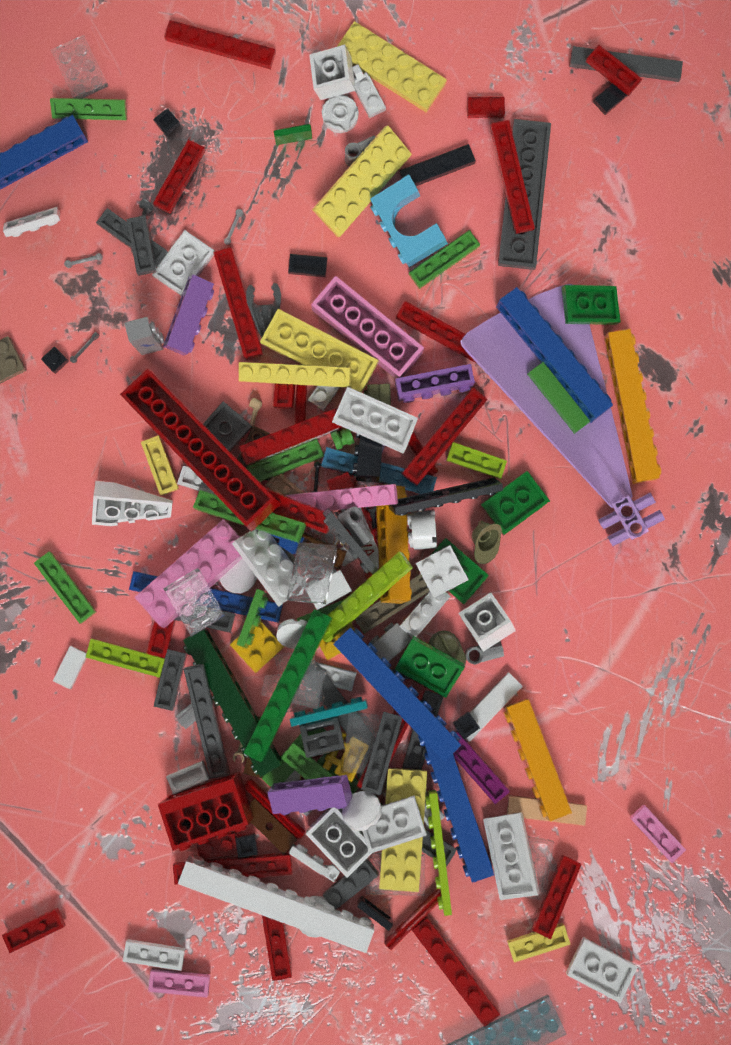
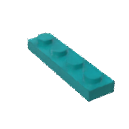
[290,697,369,727]

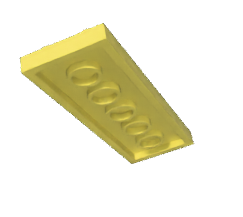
[337,21,447,113]
[312,126,412,237]
[260,309,379,393]
[379,767,427,892]

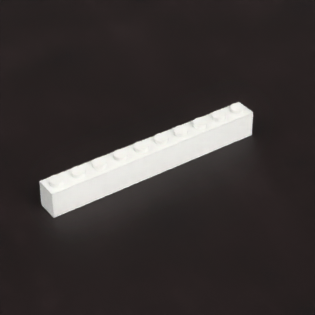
[178,855,374,953]

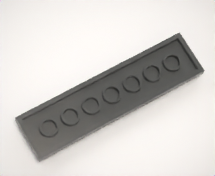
[498,119,551,270]

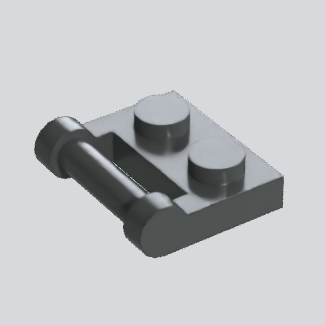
[299,716,345,758]

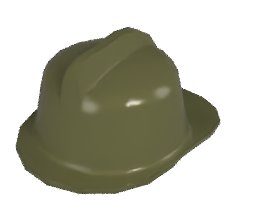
[471,520,502,564]
[429,630,466,664]

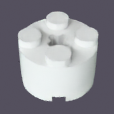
[407,510,437,550]

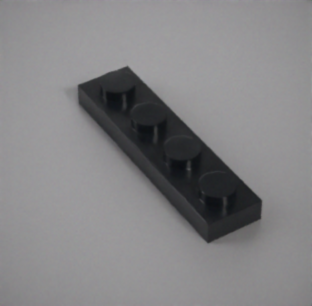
[399,144,476,186]

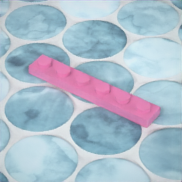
[285,484,398,511]

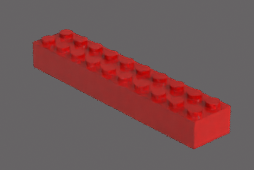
[120,368,280,532]

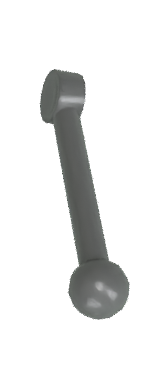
[70,332,100,363]

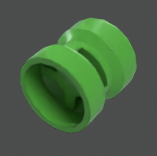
[330,427,355,450]

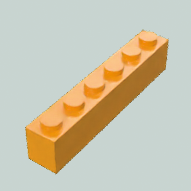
[376,484,412,604]
[503,699,572,821]

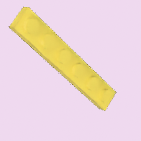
[239,362,352,387]

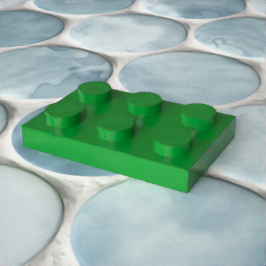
[562,285,620,325]
[481,471,550,536]
[431,538,489,605]
[395,636,465,698]

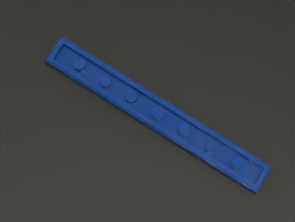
[129,571,283,623]

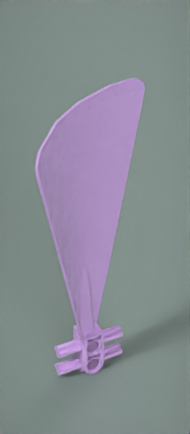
[460,284,665,546]

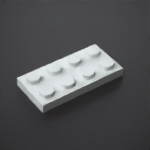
[332,387,418,453]
[232,529,308,607]
[483,812,540,900]

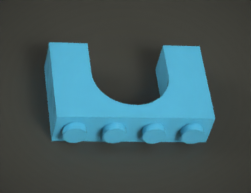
[370,175,448,267]

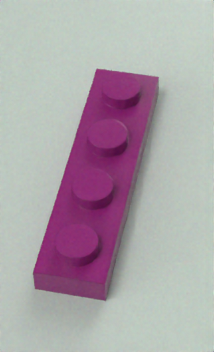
[453,731,510,804]

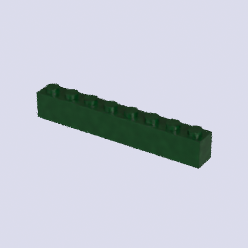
[183,628,284,778]

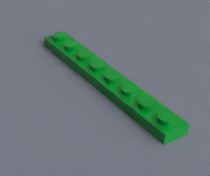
[244,609,333,762]

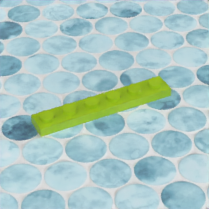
[323,552,413,642]
[425,790,452,916]

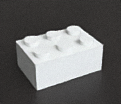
[306,808,372,878]

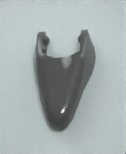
[246,283,281,338]

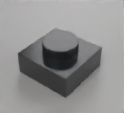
[153,108,180,136]
[41,346,69,374]
[452,711,480,739]
[235,833,259,858]

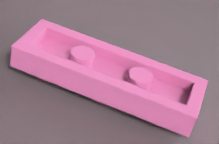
[629,804,686,863]
[148,969,211,998]

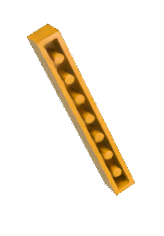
[604,329,661,484]

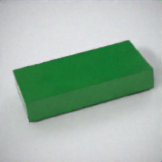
[274,124,312,145]

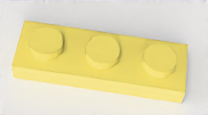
[141,435,179,496]
[507,923,571,963]

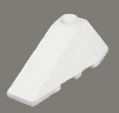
[92,481,173,526]

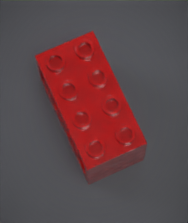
[157,772,253,852]

